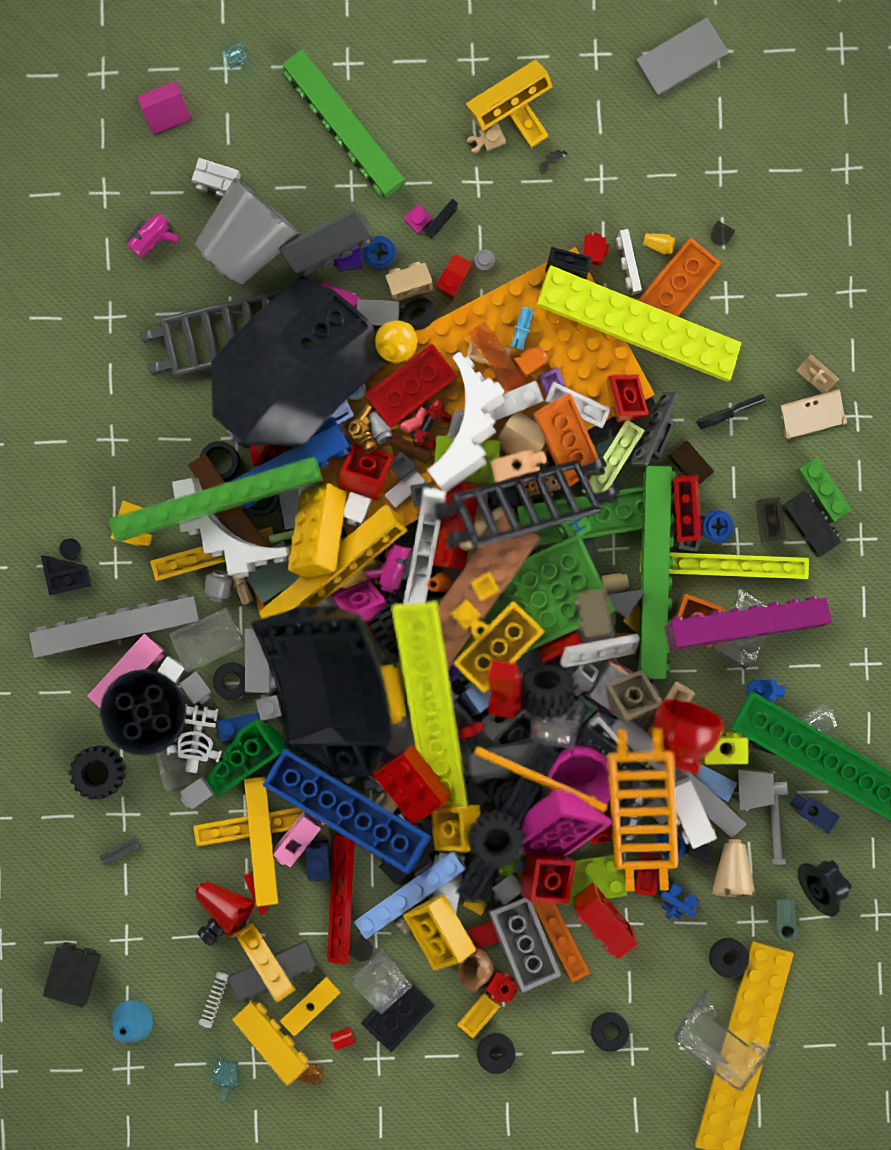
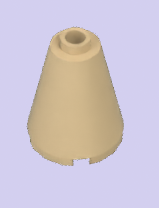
[712,839,755,898]

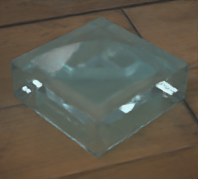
[222,42,249,69]

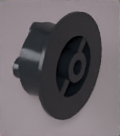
[798,860,852,917]

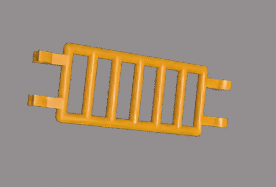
[608,729,678,891]

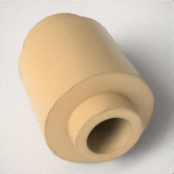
[601,573,629,595]

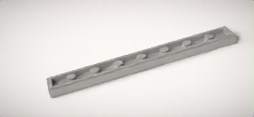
[610,719,747,838]

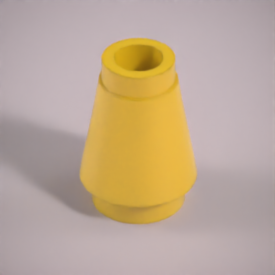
[643,233,675,255]

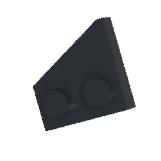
[41,555,92,595]

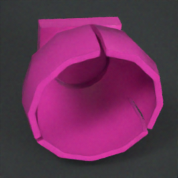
[548,742,610,810]

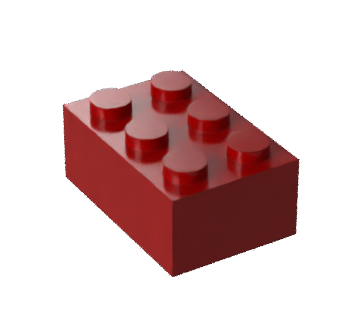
[373,744,451,825]
[574,882,638,960]

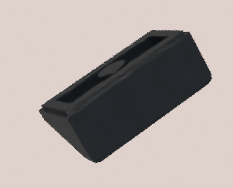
[545,247,592,279]

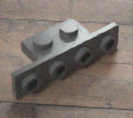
[631,391,679,466]

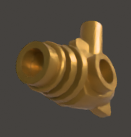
[344,402,377,453]

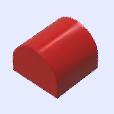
[330,1026,357,1051]

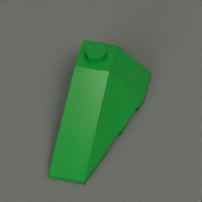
[206,718,289,797]

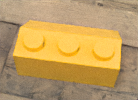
[403,894,476,970]

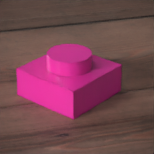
[403,204,433,234]

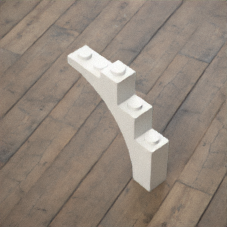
[428,352,505,492]
[172,478,291,578]
[403,488,446,604]

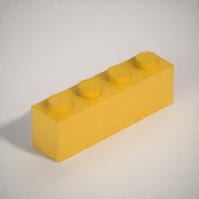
[465,59,553,131]
[232,1001,310,1085]

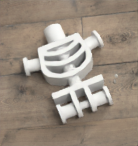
[167,704,222,773]

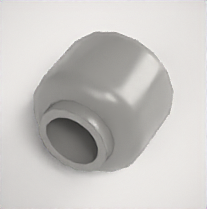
[204,570,233,602]

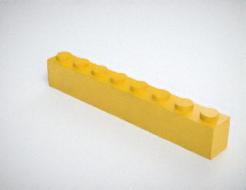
[259,505,407,618]

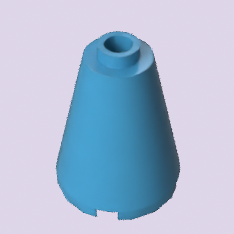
[111,1000,153,1043]

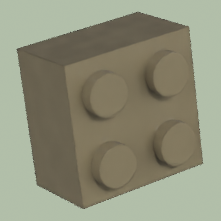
[575,587,613,637]

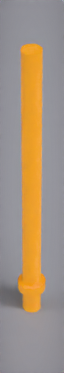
[474,746,607,812]

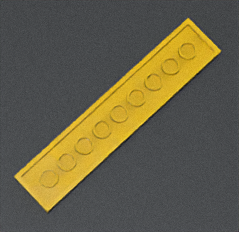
[694,941,794,1150]

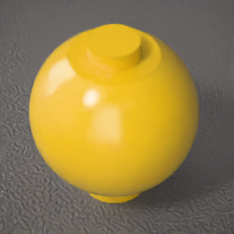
[375,320,418,363]

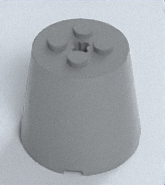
[194,177,300,285]

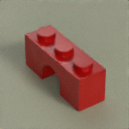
[488,660,522,718]

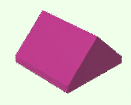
[137,81,192,135]

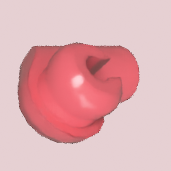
[400,407,426,433]

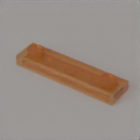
[467,321,529,392]

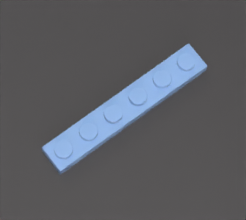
[354,851,467,939]

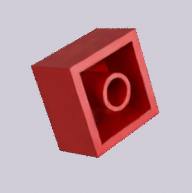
[520,853,575,903]

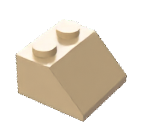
[385,262,433,301]

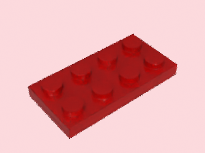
[365,343,458,428]

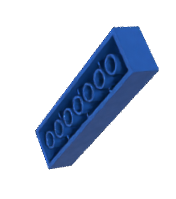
[263,749,432,873]

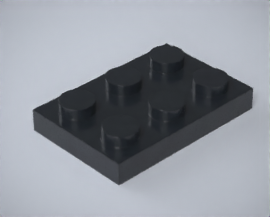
[361,976,435,1053]

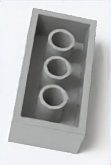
[487,896,561,993]

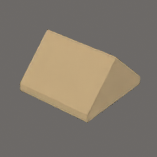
[496,411,546,456]

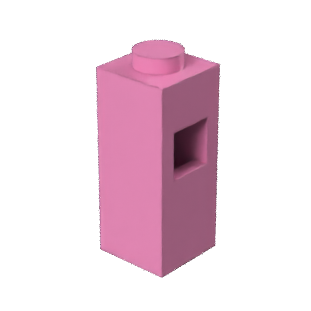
[273,811,321,867]

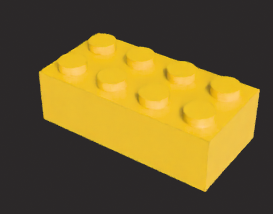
[288,483,347,579]
[453,601,545,693]

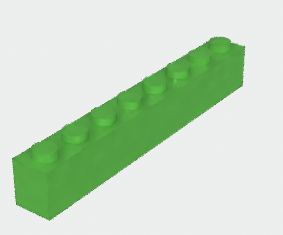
[282,49,405,199]

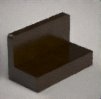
[668,441,714,485]

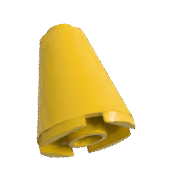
[381,663,406,725]

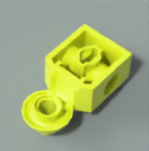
[700,732,748,764]

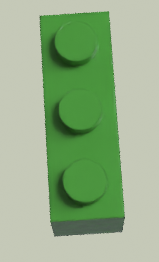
[795,457,852,523]

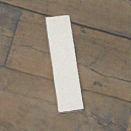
[560,634,641,667]

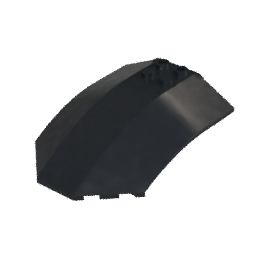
[251,605,392,777]

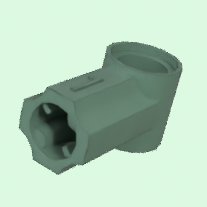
[775,898,798,942]

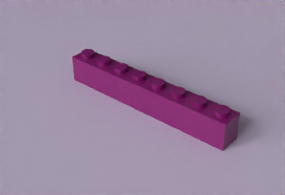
[664,596,832,651]

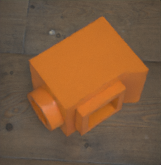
[513,347,548,379]

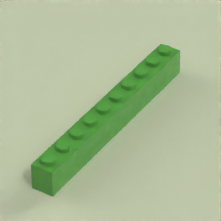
[108,457,323,542]
[638,466,675,679]

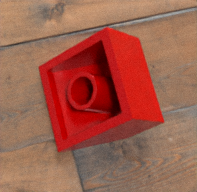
[338,442,394,501]

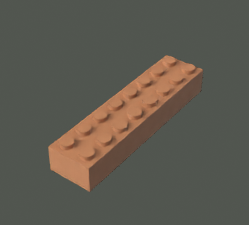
[437,513,541,670]

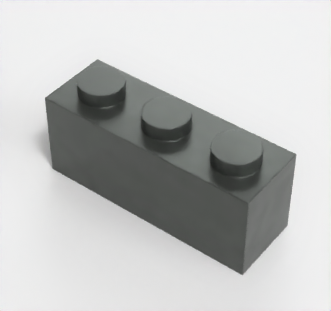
[781,491,841,558]

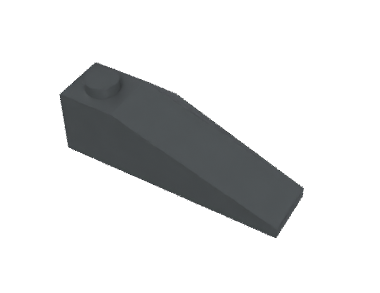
[468,736,553,781]

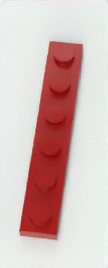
[327,834,355,965]

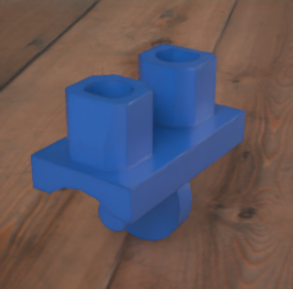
[746,680,785,701]
[659,881,699,919]

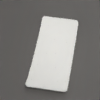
[385,469,425,507]

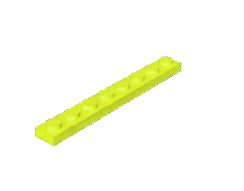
[639,552,809,579]

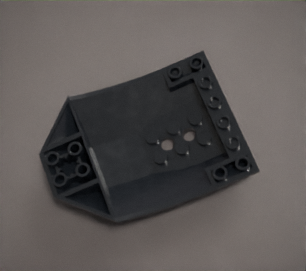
[211,276,388,446]

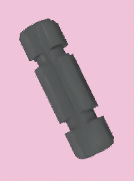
[100,837,140,865]

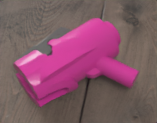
[126,214,180,259]
[365,543,413,592]

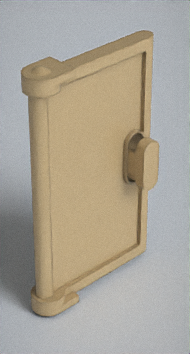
[780,389,847,440]

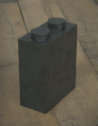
[42,942,101,1008]

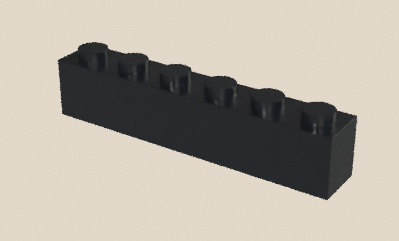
[379,780,489,885]

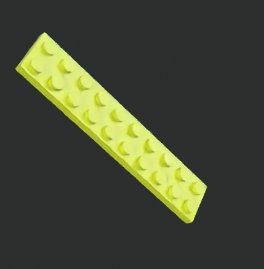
[536,266,742,382]
[392,601,469,807]

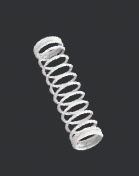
[198,972,229,1028]

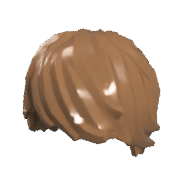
[456,948,494,992]

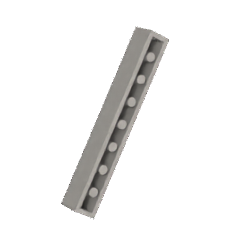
[29,593,202,658]

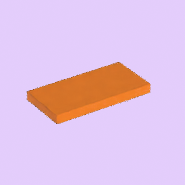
[638,237,722,317]
[533,392,599,487]

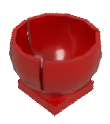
[653,699,724,774]

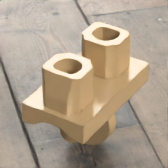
[796,354,839,393]

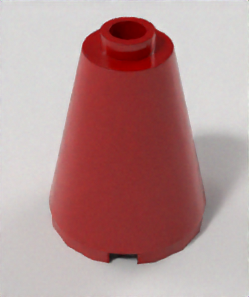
[195,881,255,937]

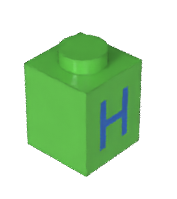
[558,517,593,540]

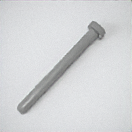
[769,771,786,865]

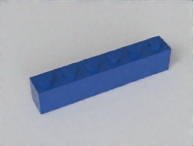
[231,424,352,509]

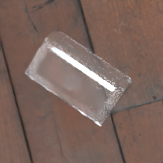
[799,703,838,733]

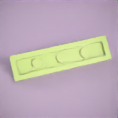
[582,421,645,494]

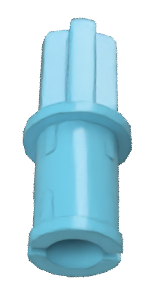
[510,307,534,350]

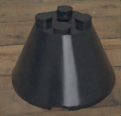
[100,669,186,755]

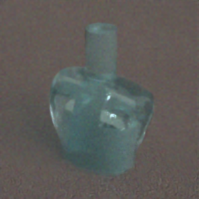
[211,1060,239,1101]

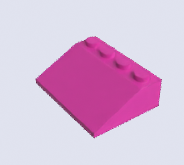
[520,789,612,856]

